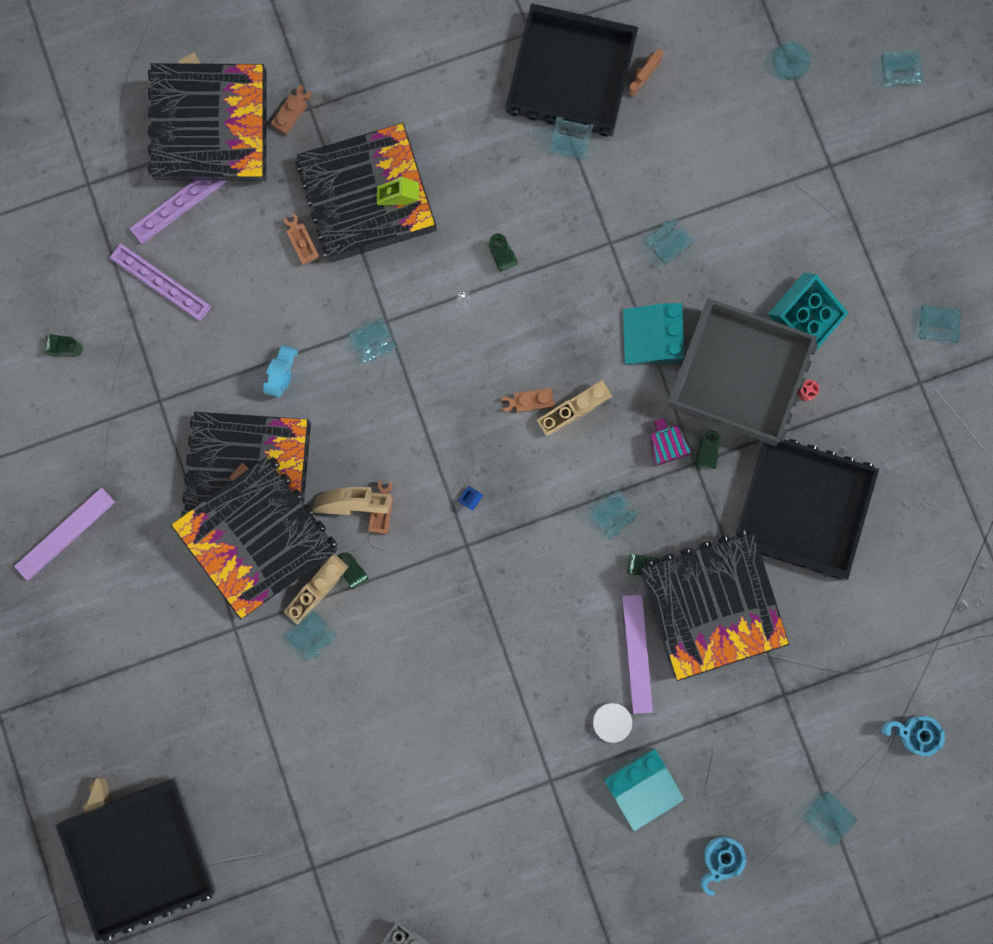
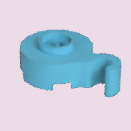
[263,345,298,398]
[882,716,945,756]
[700,836,746,896]

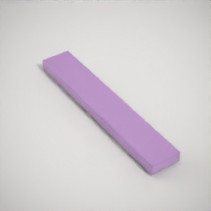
[129,180,227,244]
[109,243,211,321]
[14,488,116,581]
[622,595,653,714]

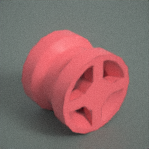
[797,380,819,401]

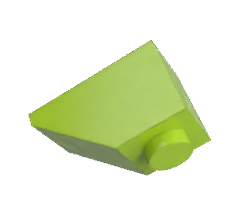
[377,177,419,205]

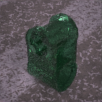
[489,233,518,272]
[43,334,83,357]
[696,430,720,469]
[338,552,369,590]
[627,554,662,576]

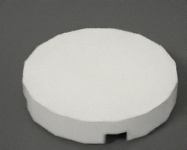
[593,703,632,743]

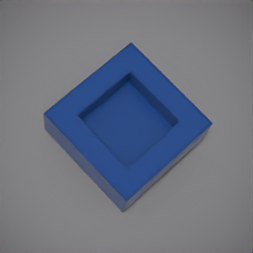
[457,486,484,511]

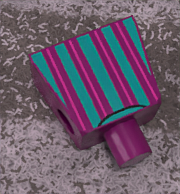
[649,418,692,467]

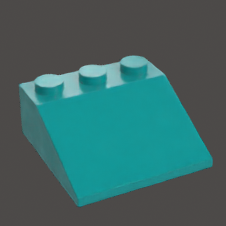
[768,273,848,351]
[623,303,684,365]
[603,748,684,831]

